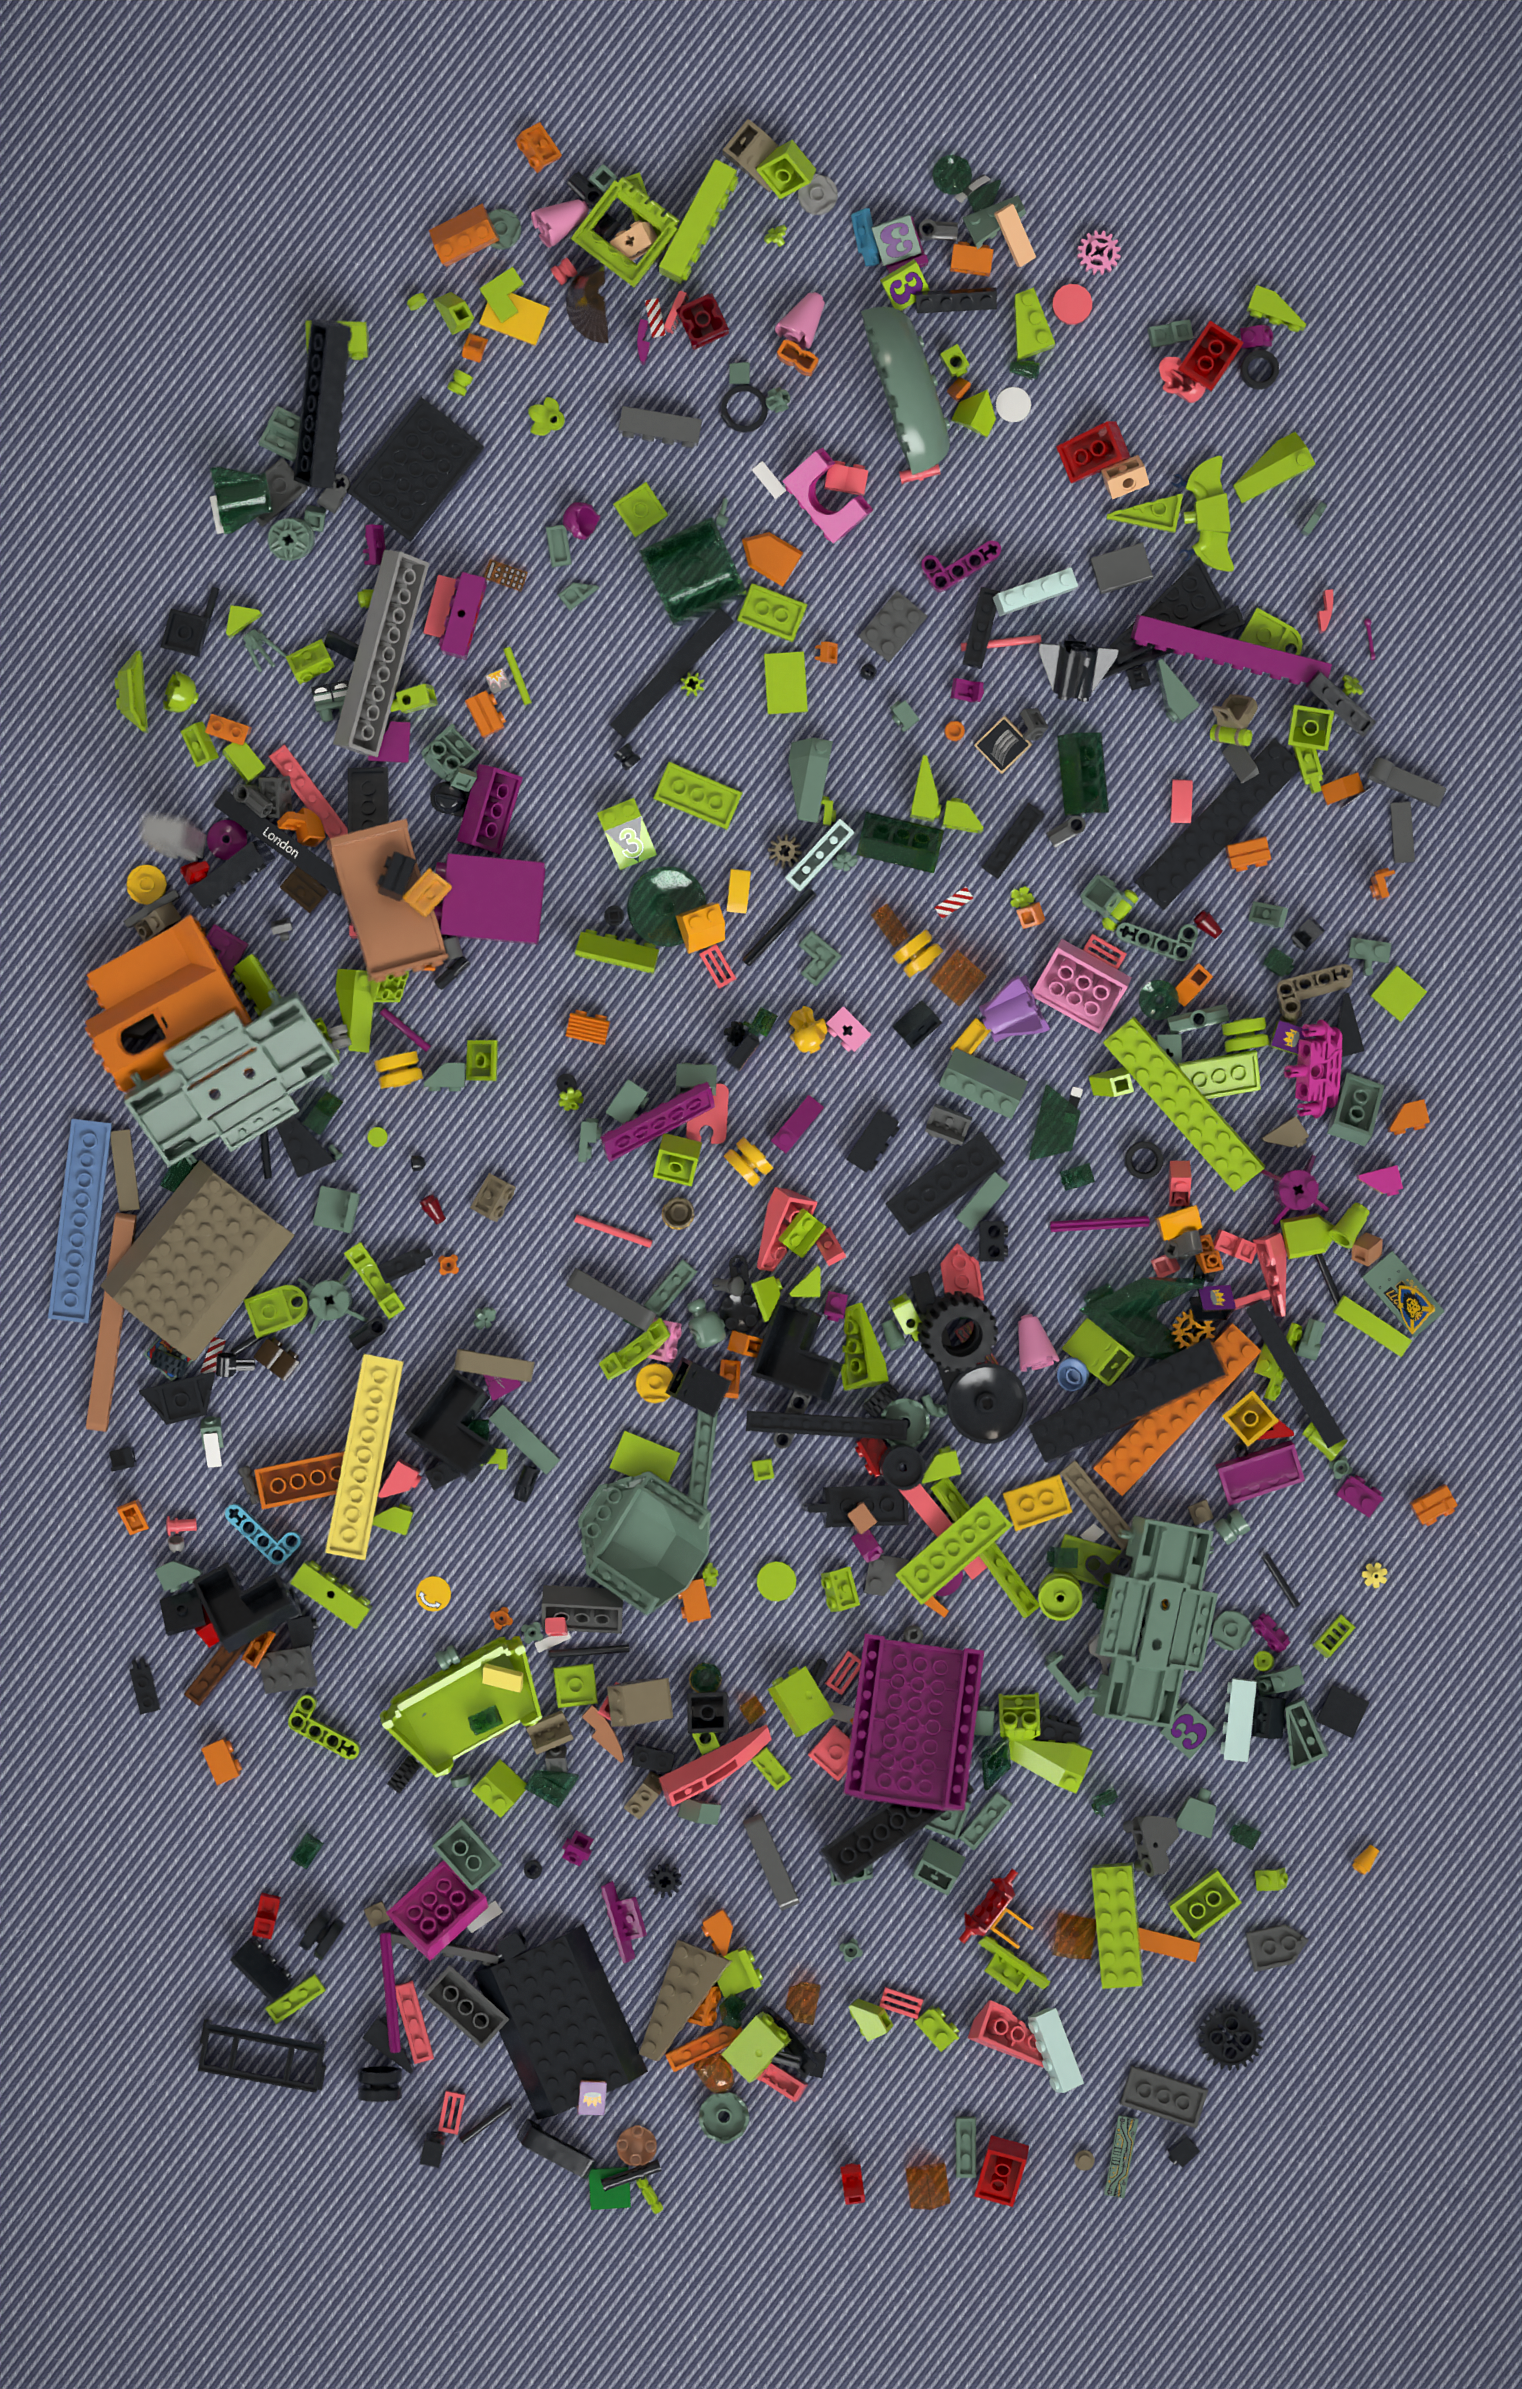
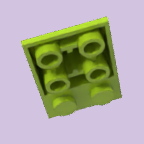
[370,970,410,1002]
[1062,1318,1135,1387]

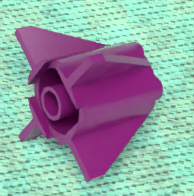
[1260,1154,1329,1226]

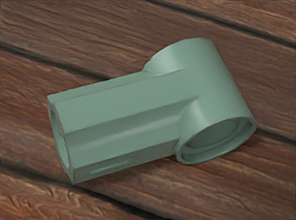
[1296,1318,1326,1361]

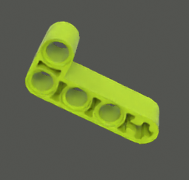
[288,1693,361,1760]

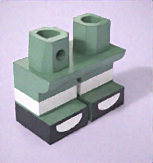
[311,680,349,722]

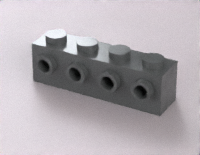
[619,406,702,448]

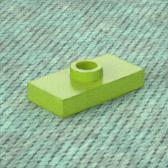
[751,1747,792,1791]

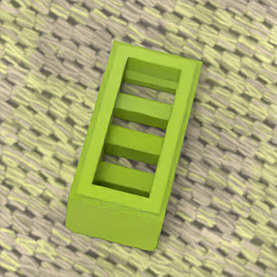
[1312,1614,1356,1658]

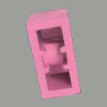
[826,1006,871,1052]

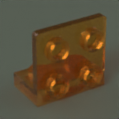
[930,949,987,1006]

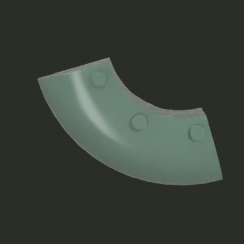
[861,307,950,475]

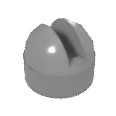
[168,1536,185,1553]

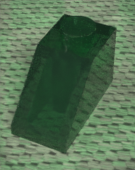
[303,1091,344,1135]

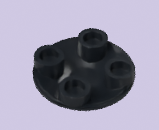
[719,1293,759,1332]

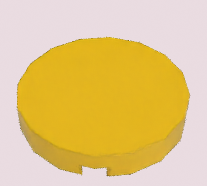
[127,865,167,905]
[635,1363,674,1403]

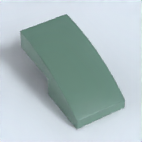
[1147,319,1194,348]

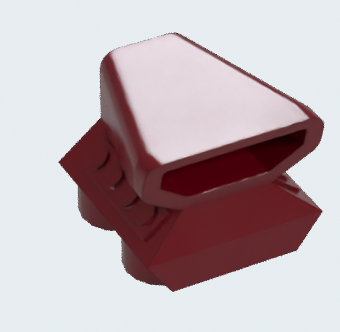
[676,293,729,350]

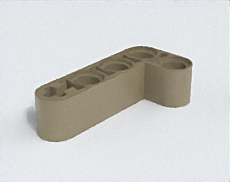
[1277,964,1353,1022]
[454,1349,535,1382]

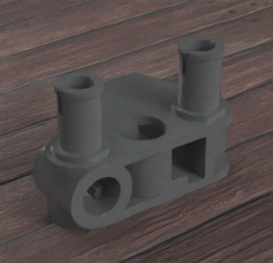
[1123,1815,1180,1877]

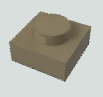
[1187,1499,1214,1526]
[364,1900,390,1928]

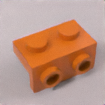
[1370,868,1395,901]

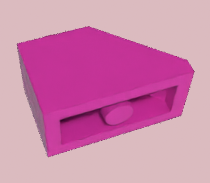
[1356,1165,1403,1197]

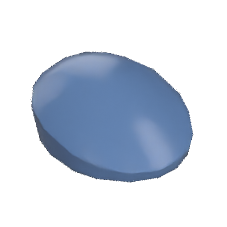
[1057,1357,1089,1392]

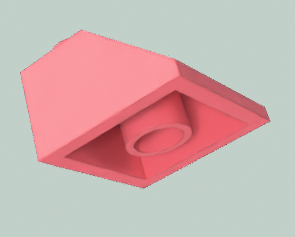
[378,1459,422,1498]

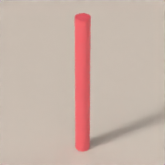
[961,635,1041,651]
[574,1215,653,1248]

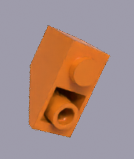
[1170,963,1214,1007]
[1388,1099,1430,1135]
[701,1907,733,1957]

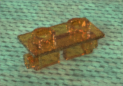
[871,904,910,947]

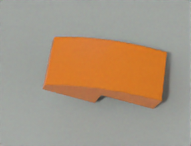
[1195,1234,1224,1274]

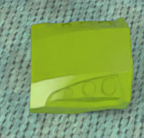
[999,1692,1040,1740]

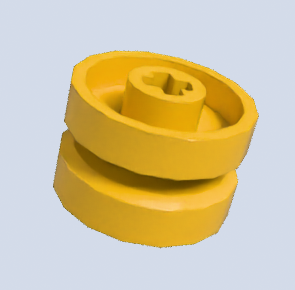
[892,929,943,978]
[374,1051,423,1089]
[724,1137,773,1187]

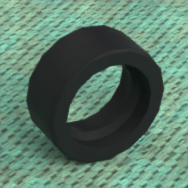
[1240,350,1279,390]
[1124,1141,1163,1179]

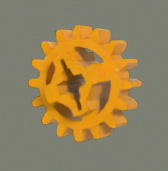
[1171,1309,1215,1349]

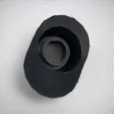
[430,782,471,817]

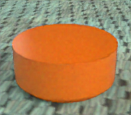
[944,721,965,741]

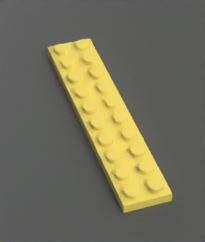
[325,1354,404,1560]

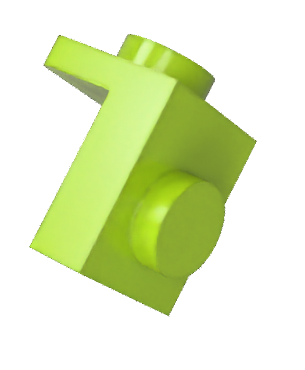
[821,796,836,826]
[1255,1868,1288,1891]

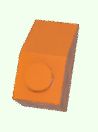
[727,1330,763,1358]

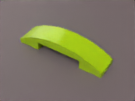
[344,1242,406,1319]
[599,1318,671,1380]

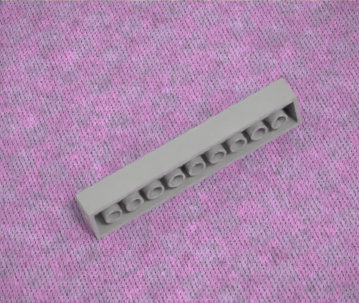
[333,550,429,757]
[140,814,207,862]

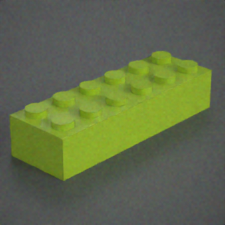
[659,159,739,285]
[1091,1862,1144,1989]

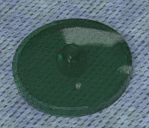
[627,866,706,947]

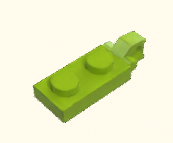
[1293,746,1323,794]

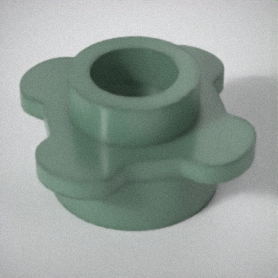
[1329,1456,1352,1479]
[521,1622,543,1644]
[839,1938,863,1962]

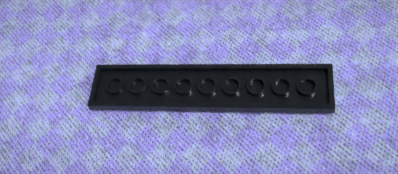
[1135,738,1300,910]

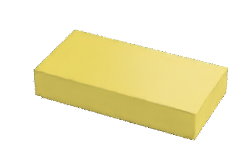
[482,1663,524,1693]

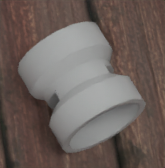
[327,1025,352,1050]

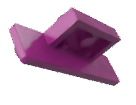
[601,1881,647,1963]

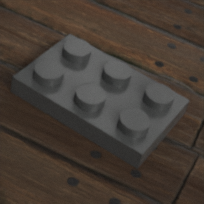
[858,591,928,663]
[259,1646,318,1694]

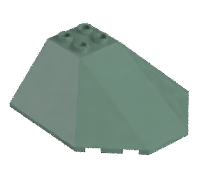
[578,1471,711,1616]

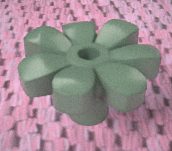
[832,849,858,871]
[473,1307,496,1330]

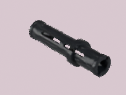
[601,2159,662,2192]

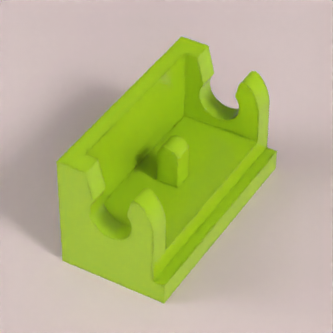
[222,742,266,784]

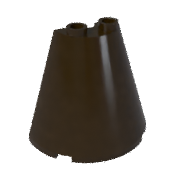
[566,263,609,344]

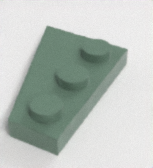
[962,195,1026,249]

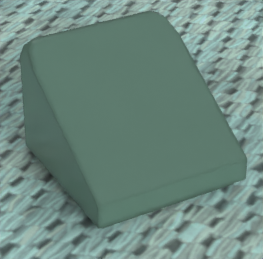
[729,362,750,384]
[304,505,327,532]

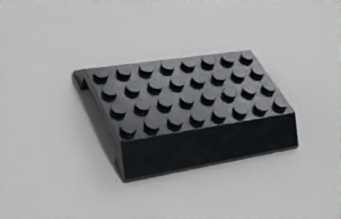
[473,1924,648,2120]

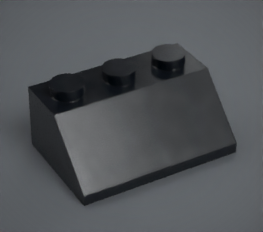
[230,1937,293,2003]

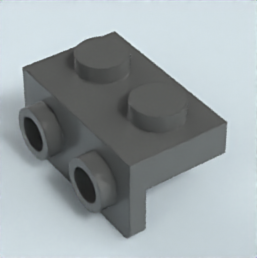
[925,1103,972,1145]

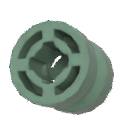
[434,1644,462,1671]

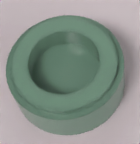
[450,1774,472,1788]

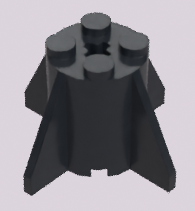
[1038,634,1118,702]

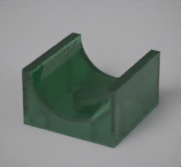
[639,517,746,630]

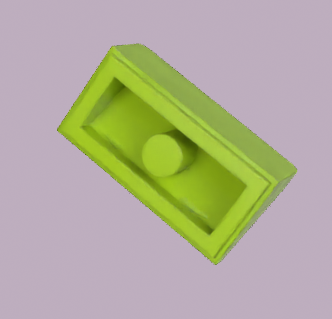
[180,721,219,768]

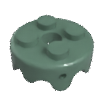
[880,1398,930,1447]
[699,2091,749,2144]

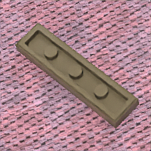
[110,1129,140,1212]

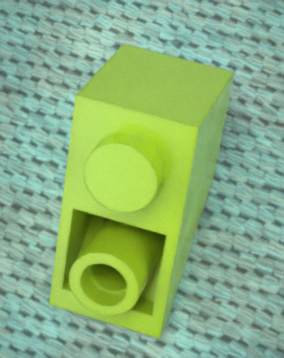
[433,292,475,335]
[1088,1067,1134,1097]
[848,1998,894,2042]

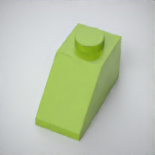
[372,1503,414,1536]

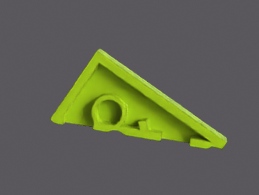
[1106,494,1183,533]

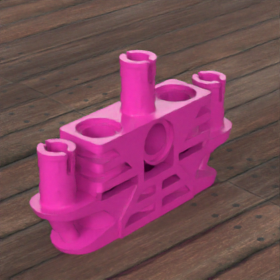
[1284,1019,1342,1118]

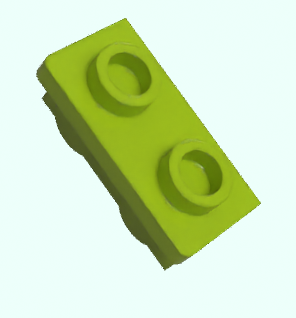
[286,639,335,684]
[778,1208,826,1258]
[821,1566,860,1612]
[914,2005,960,2052]

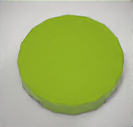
[757,1561,797,1602]

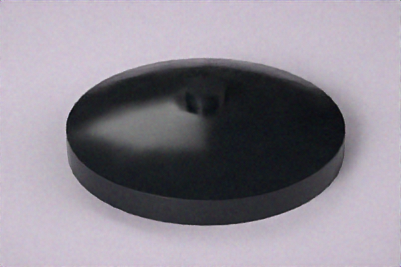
[947,1363,1027,1444]

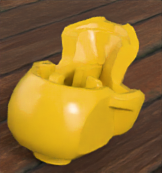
[789,1006,827,1054]

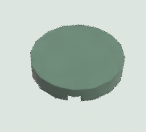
[488,209,522,250]
[1211,1610,1252,1651]

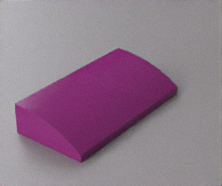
[1215,1440,1305,1506]

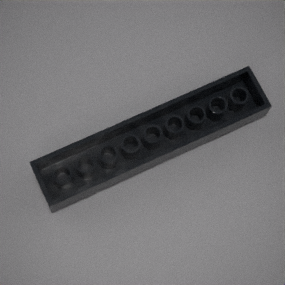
[1028,1338,1229,1463]

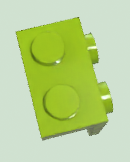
[717,1946,763,1998]

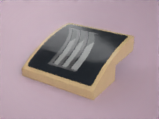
[974,716,1033,774]

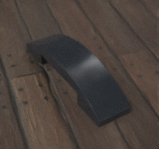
[752,2005,818,2079]

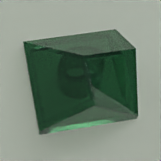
[979,1736,1011,1791]

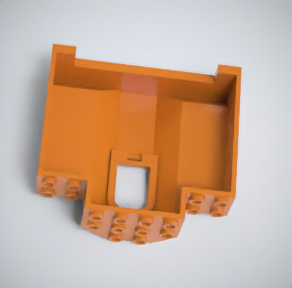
[84,915,257,1095]

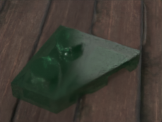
[524,1770,579,1808]

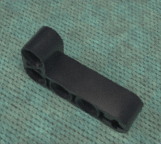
[1085,1546,1133,1588]
[517,2119,597,2179]

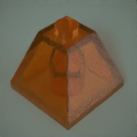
[1051,1912,1096,1959]

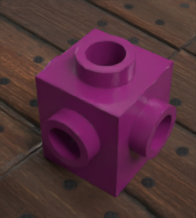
[562,1830,594,1867]

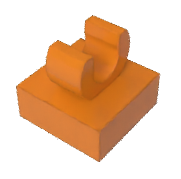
[815,641,838,664]

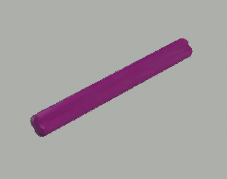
[1050,1216,1150,1232]

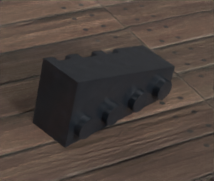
[190,840,276,909]

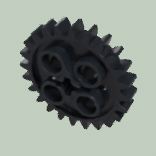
[1198,2004,1264,2071]

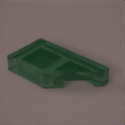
[967,179,1001,213]

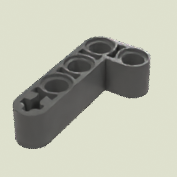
[1367,757,1447,808]

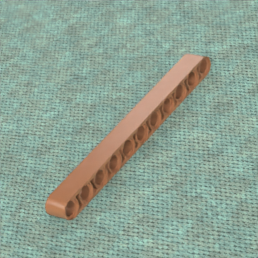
[86,1212,137,1432]

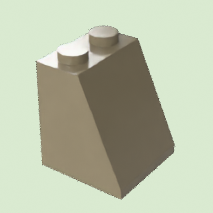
[607,1678,673,1727]

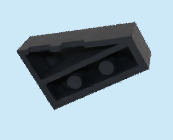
[276,1114,337,1178]

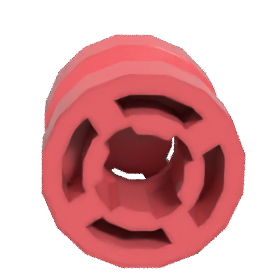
[550,257,578,285]

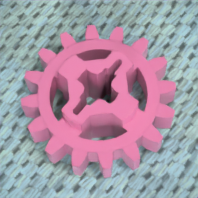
[1077,230,1121,275]

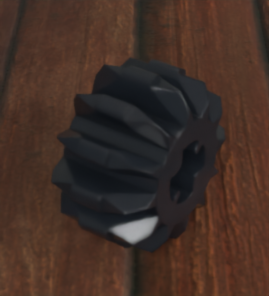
[648,1863,682,1898]

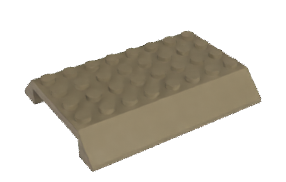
[100,1160,295,1361]

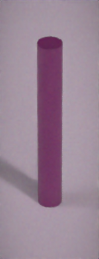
[380,1008,431,1052]

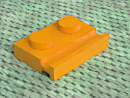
[403,868,452,917]

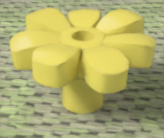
[1362,1562,1387,1588]

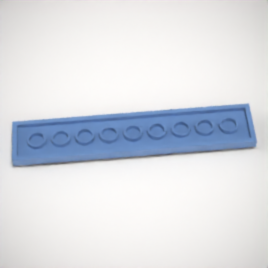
[48,1119,112,1323]

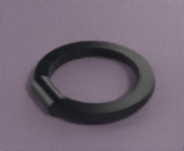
[720,385,768,433]

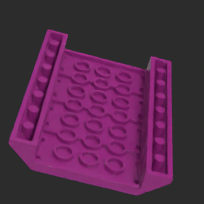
[844,1634,984,1811]

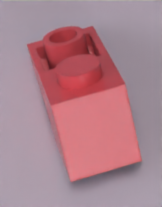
[1169,1161,1192,1206]

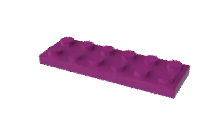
[600,1082,715,1162]

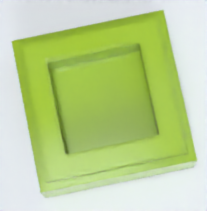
[751,1458,774,1481]

